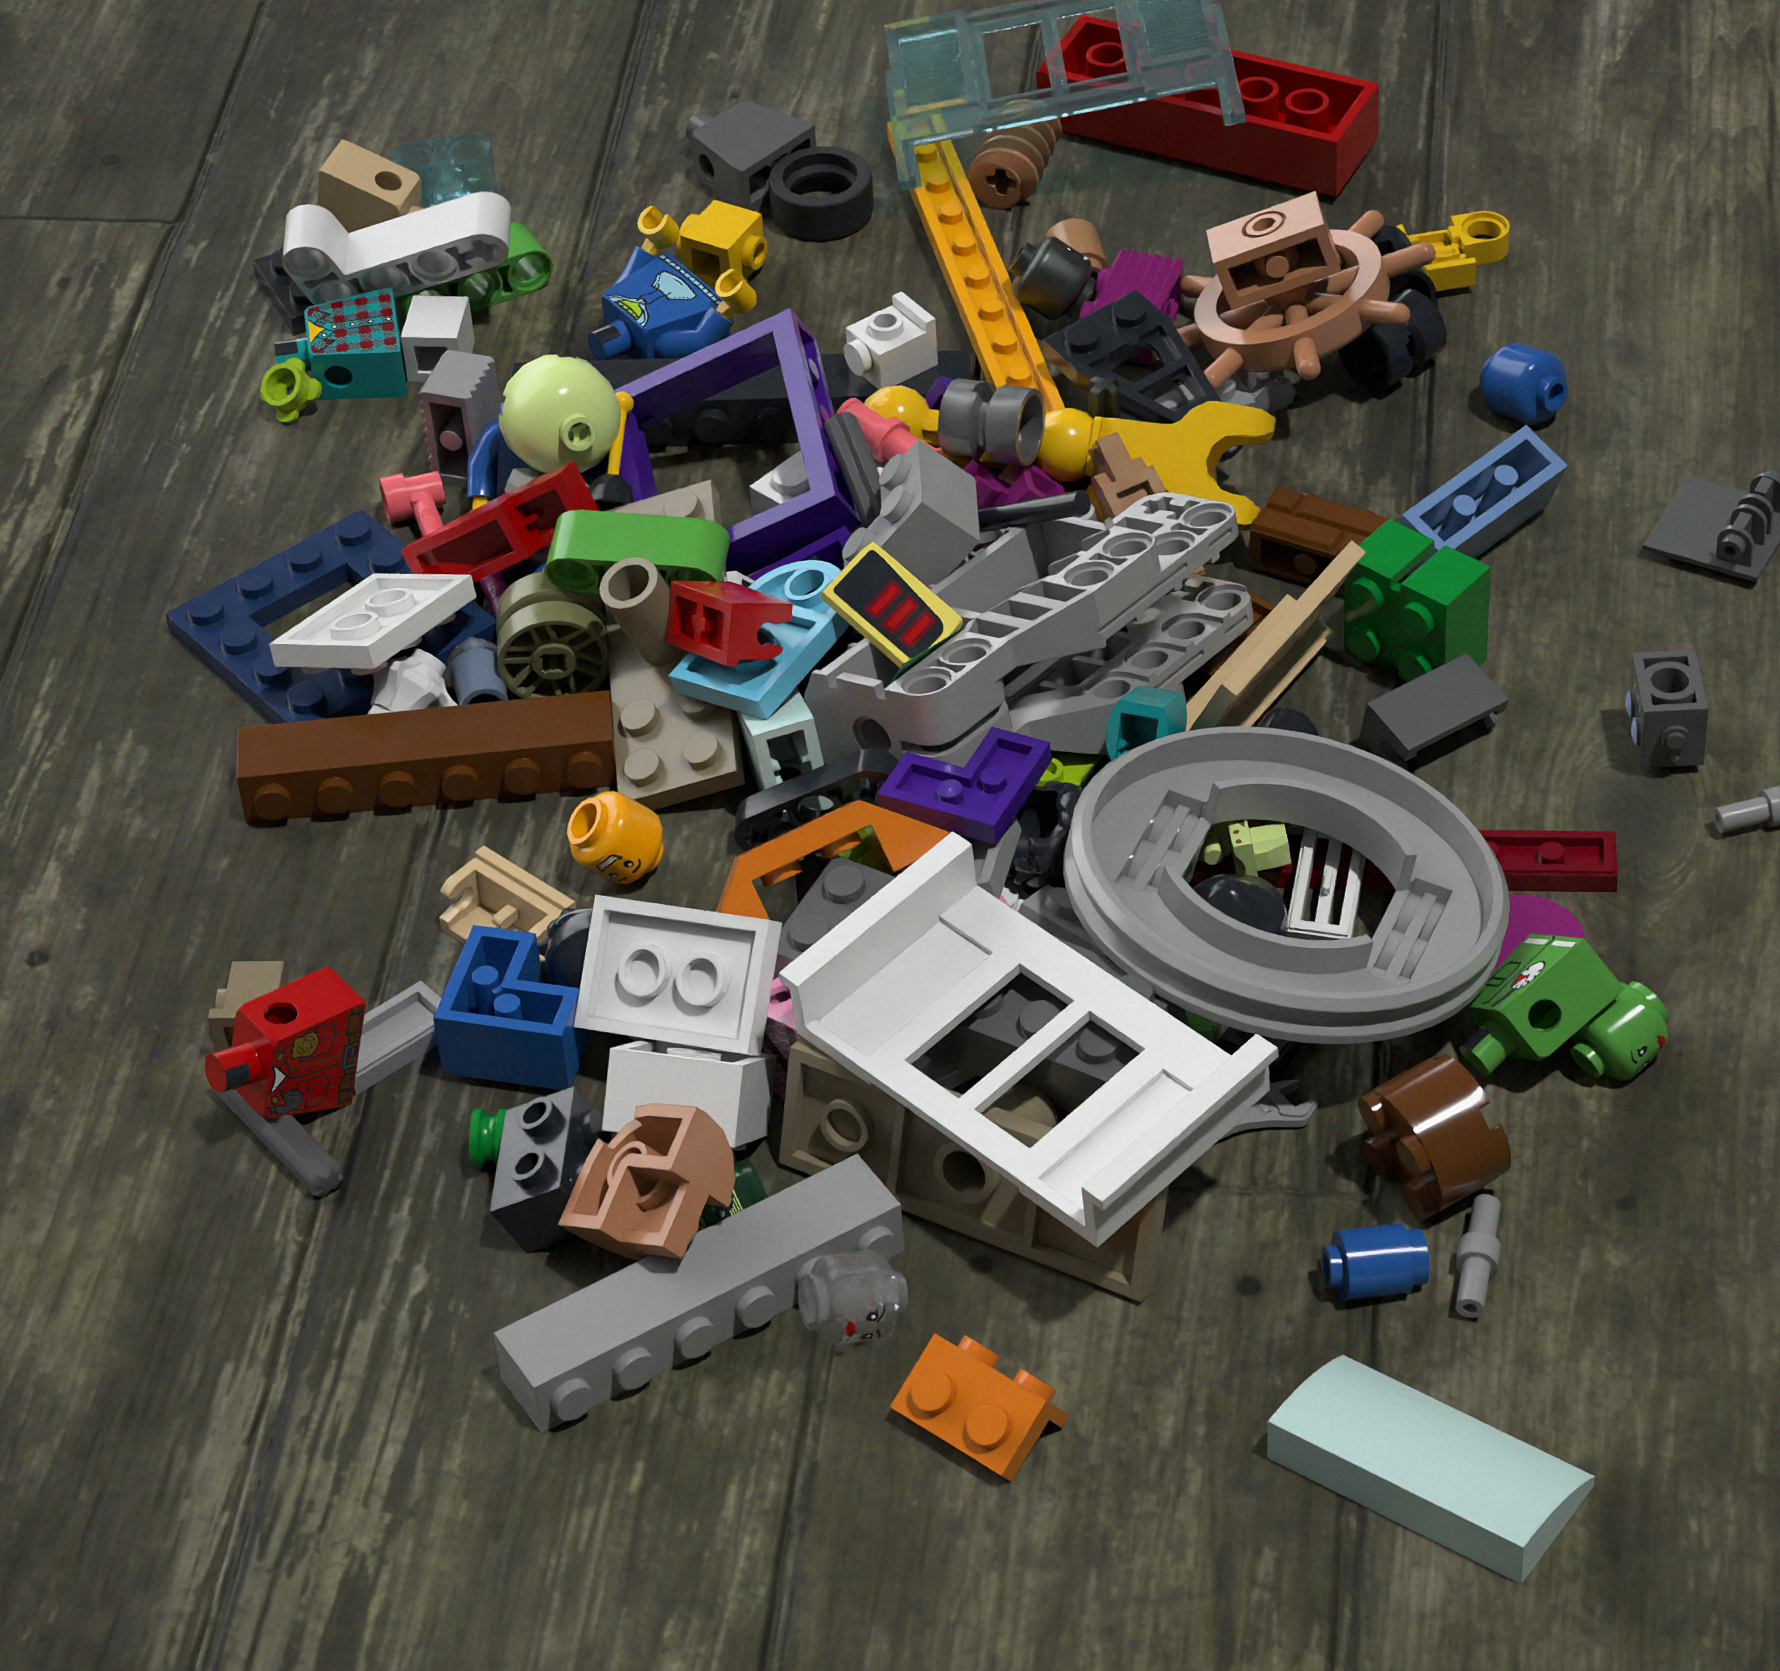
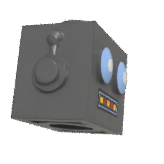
[1626,649,1709,768]

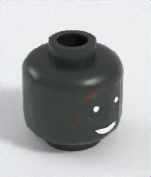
[1008,236,1096,320]

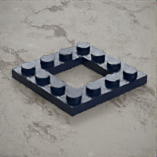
[165,509,497,724]

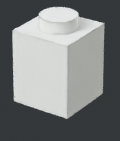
[401,296,475,382]

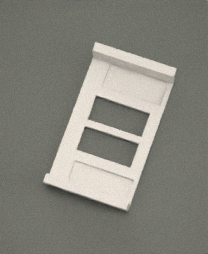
[779,831,1278,1248]

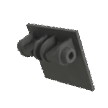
[1643,470,1780,582]

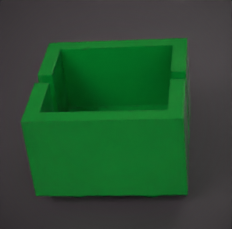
[1344,519,1491,682]

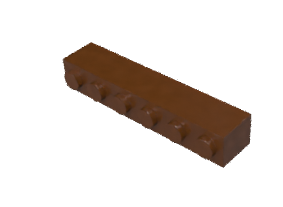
[237,690,617,824]

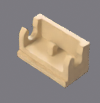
[439,846,576,978]

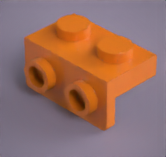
[890,1333,1069,1482]

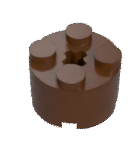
[1357,1054,1511,1221]

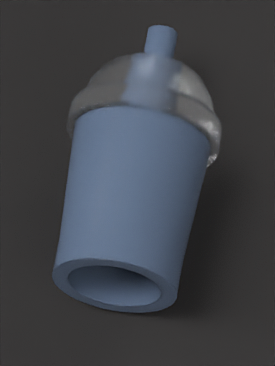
[446,637,508,705]

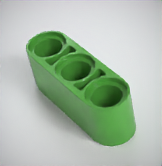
[394,222,554,318]
[545,510,731,594]

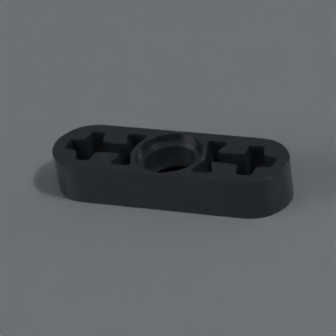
[734,748,899,852]

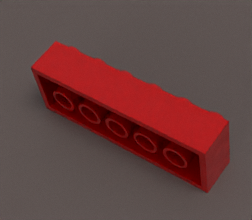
[1036,15,1379,197]

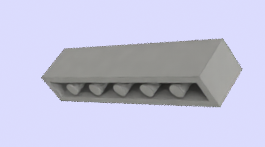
[493,1154,905,1433]

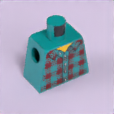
[274,287,408,400]

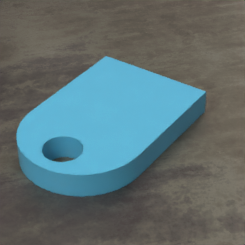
[668,560,849,720]

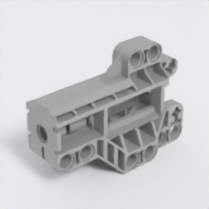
[804,492,1254,783]

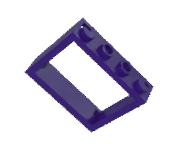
[614,308,861,576]

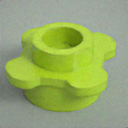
[260,358,322,424]

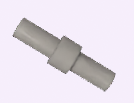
[1713,785,1780,833]
[1456,1194,1501,1318]

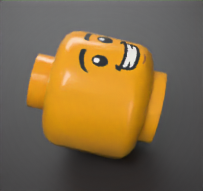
[567,791,663,884]

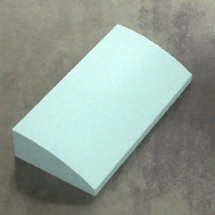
[1268,1355,1595,1584]

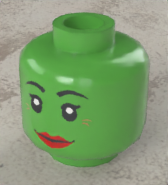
[1570,981,1669,1081]

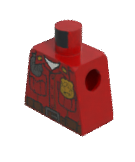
[205,967,366,1118]

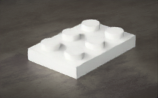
[269,574,476,675]
[574,895,782,1057]

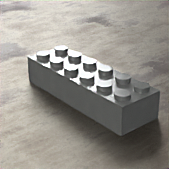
[774,855,1188,1113]

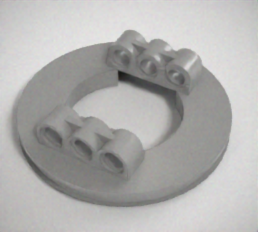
[1063,726,1510,1047]

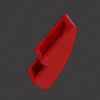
[401,460,600,583]

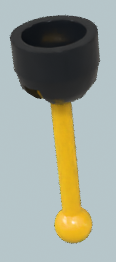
[588,391,634,511]

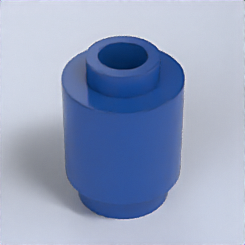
[1321,1223,1430,1301]

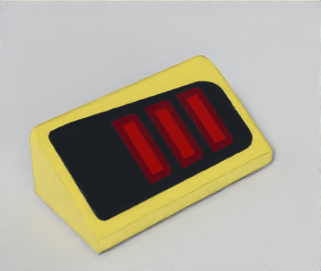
[820,542,963,667]

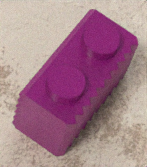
[1079,248,1184,366]

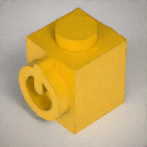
[676,200,768,289]

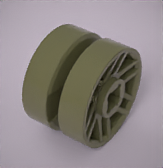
[496,571,609,699]

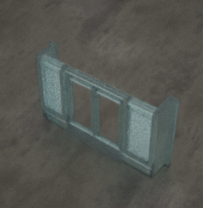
[884,0,1246,191]

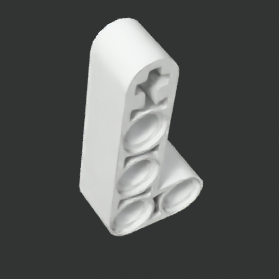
[282,191,511,305]

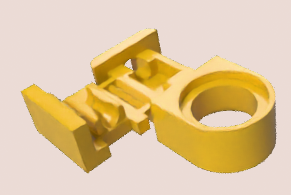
[1397,211,1510,291]

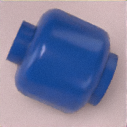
[1480,343,1568,426]

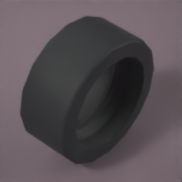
[768,146,874,241]

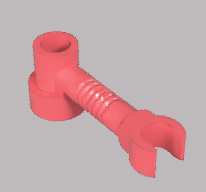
[379,471,446,537]

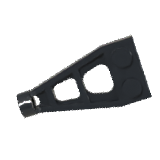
[1043,289,1244,462]

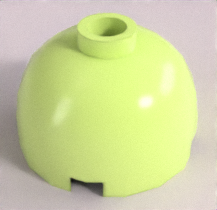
[499,354,621,473]

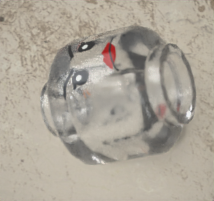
[798,1249,908,1346]

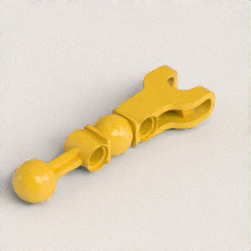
[864,385,1276,531]

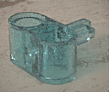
[390,133,498,209]

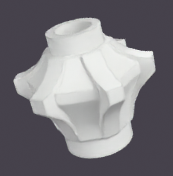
[367,648,457,715]

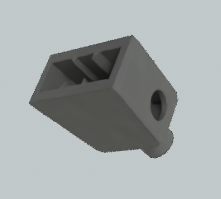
[686,101,816,211]

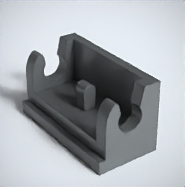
[1358,653,1509,770]

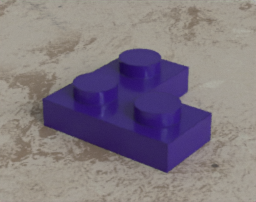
[877,727,1052,844]

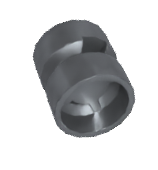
[938,378,1046,466]

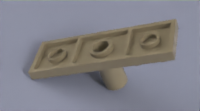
[600,480,745,810]
[779,1037,1169,1302]

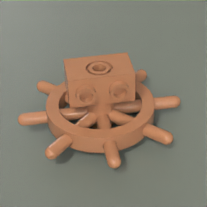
[1151,191,1436,391]

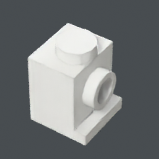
[844,291,938,389]

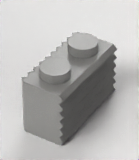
[417,350,501,488]

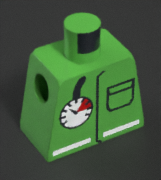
[1459,933,1625,1076]

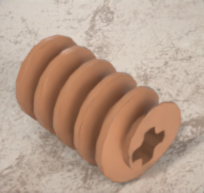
[968,98,1062,210]

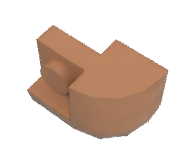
[558,1103,735,1261]

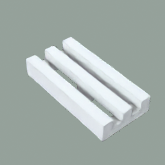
[1287,827,1367,940]

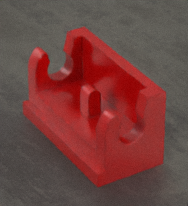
[666,581,793,666]

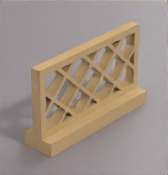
[1185,540,1366,732]

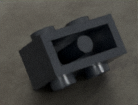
[490,1086,612,1253]

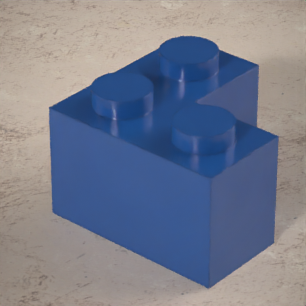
[433,925,588,1090]

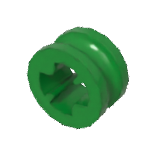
[469,1108,508,1169]

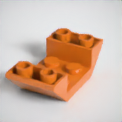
[715,800,949,920]

